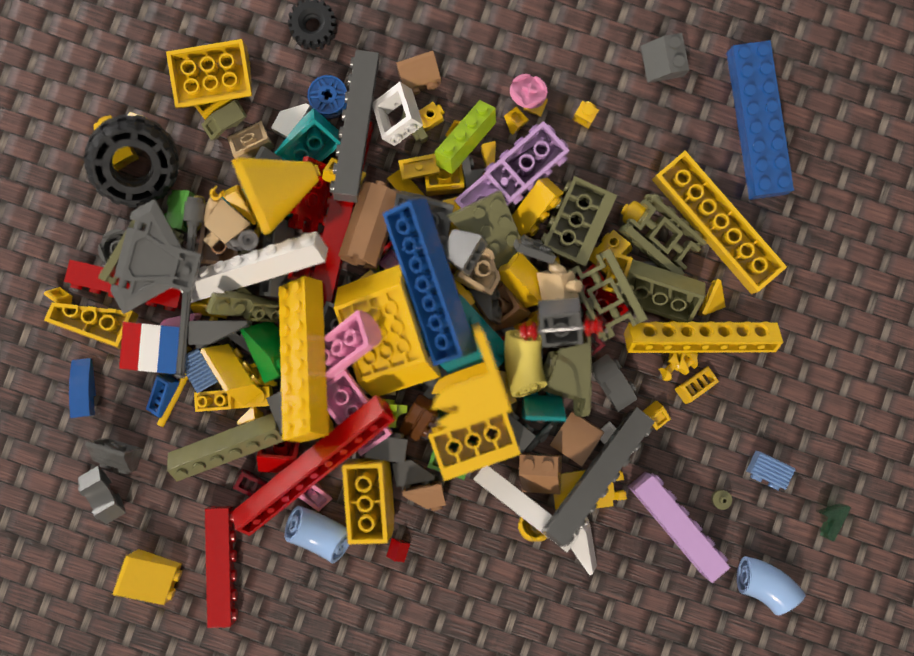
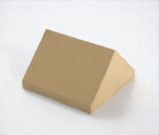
[227,121,274,159]

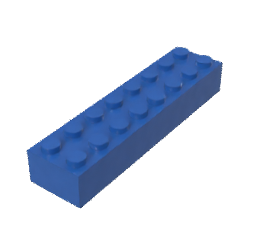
[727,40,794,200]
[382,198,478,366]

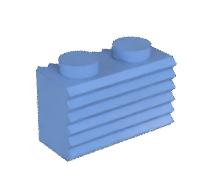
[185,348,218,393]
[746,451,796,491]

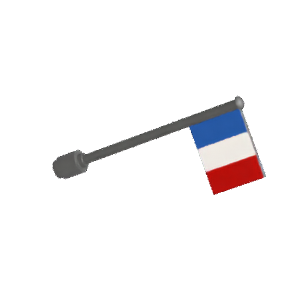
[119,197,205,379]

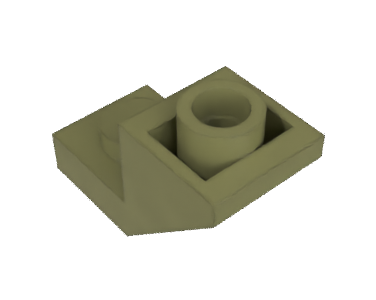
[201,100,247,141]

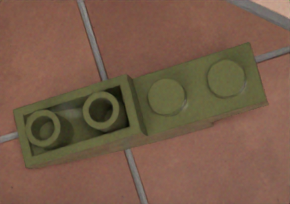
[206,290,280,323]

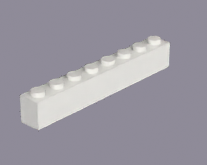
[180,231,328,303]

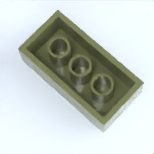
[621,260,705,322]

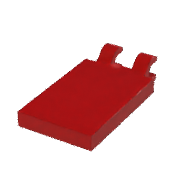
[288,156,331,234]

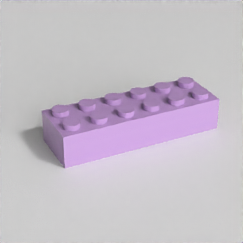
[628,472,730,583]

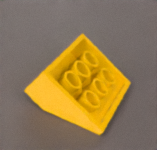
[166,39,252,109]

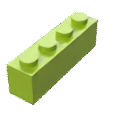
[435,100,496,174]

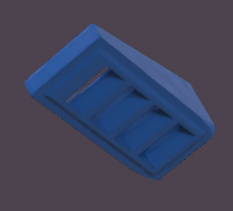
[146,374,180,418]

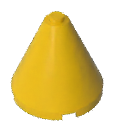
[232,157,321,235]

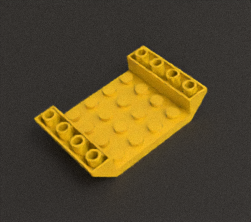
[334,265,441,398]

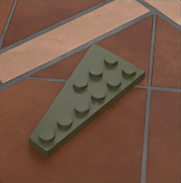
[447,190,531,270]

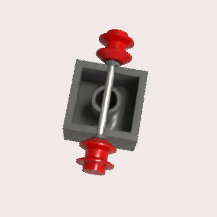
[520,298,602,347]

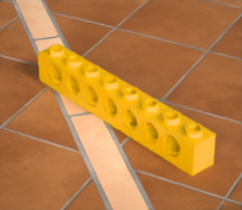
[624,321,783,353]

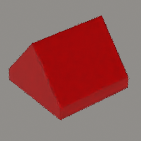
[386,538,410,562]

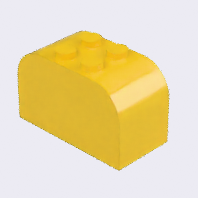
[342,458,394,544]

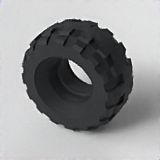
[84,114,179,208]

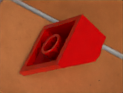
[257,440,300,473]

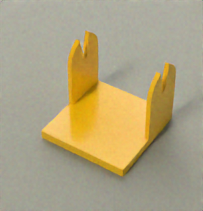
[431,322,511,430]

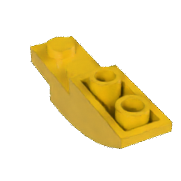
[194,386,273,412]

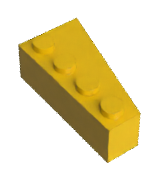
[44,303,139,349]

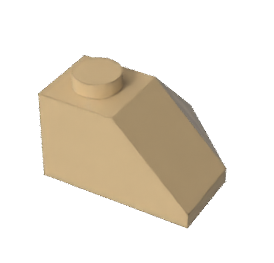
[453,248,500,295]

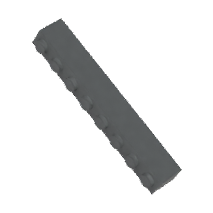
[330,50,379,203]
[541,407,655,547]

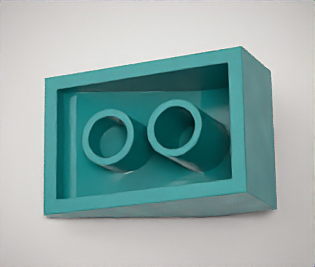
[274,108,341,162]
[521,392,566,421]

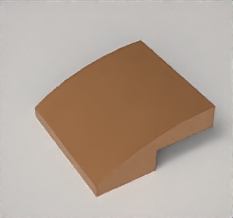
[550,411,604,466]

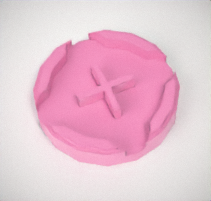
[510,74,548,109]

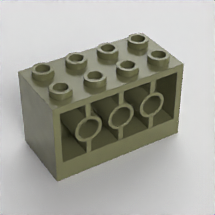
[541,176,617,270]

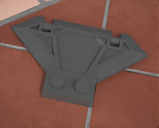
[110,199,203,314]

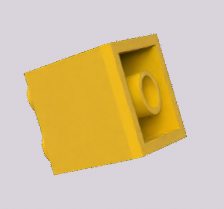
[113,549,182,605]

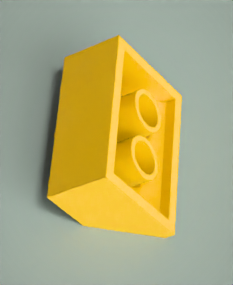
[200,344,263,406]

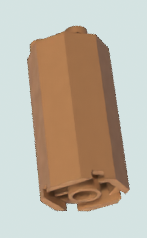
[339,180,400,270]

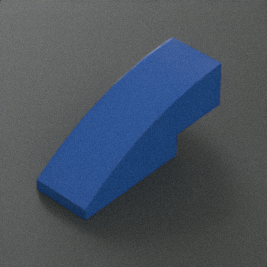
[69,358,96,418]

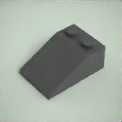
[394,191,454,237]
[85,438,144,474]

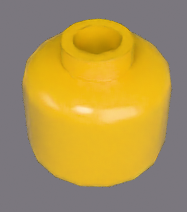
[621,201,647,228]

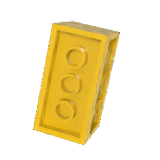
[428,413,521,481]

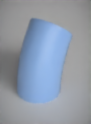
[284,506,350,563]
[737,556,806,615]

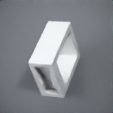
[372,82,423,146]

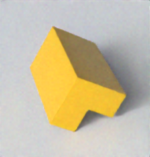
[497,253,542,308]

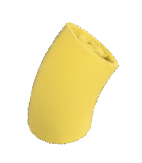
[504,330,547,398]

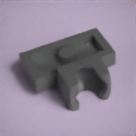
[513,234,556,264]

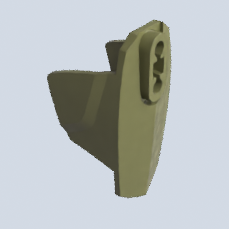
[542,321,592,417]

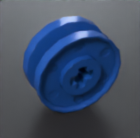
[307,75,347,119]

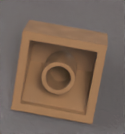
[396,51,441,95]
[519,453,562,494]

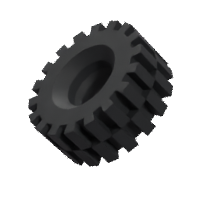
[288,0,337,51]

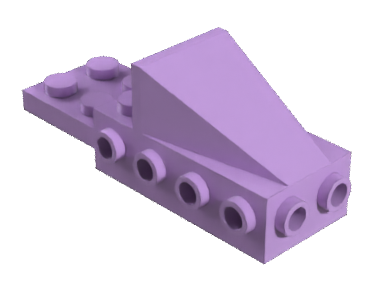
[455,121,569,208]

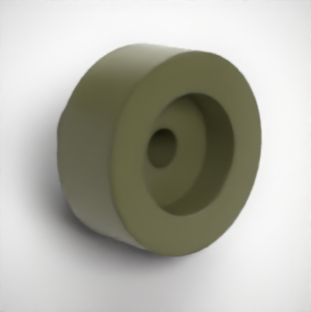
[711,490,732,510]

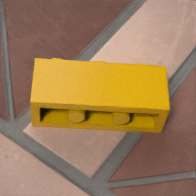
[512,177,564,237]

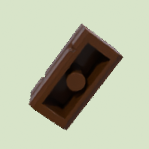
[398,394,439,441]

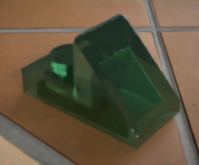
[816,503,851,542]

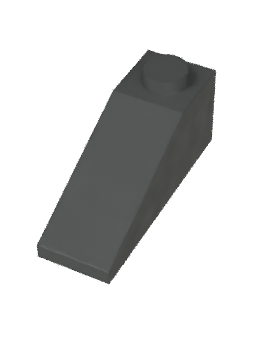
[188,321,252,348]

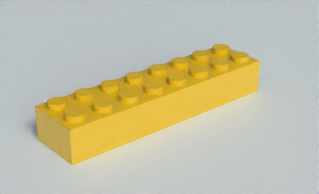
[652,150,787,294]
[278,276,328,442]

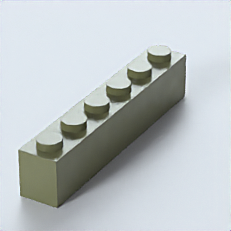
[167,413,284,482]

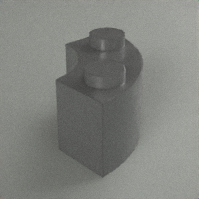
[591,354,637,412]
[78,466,126,524]

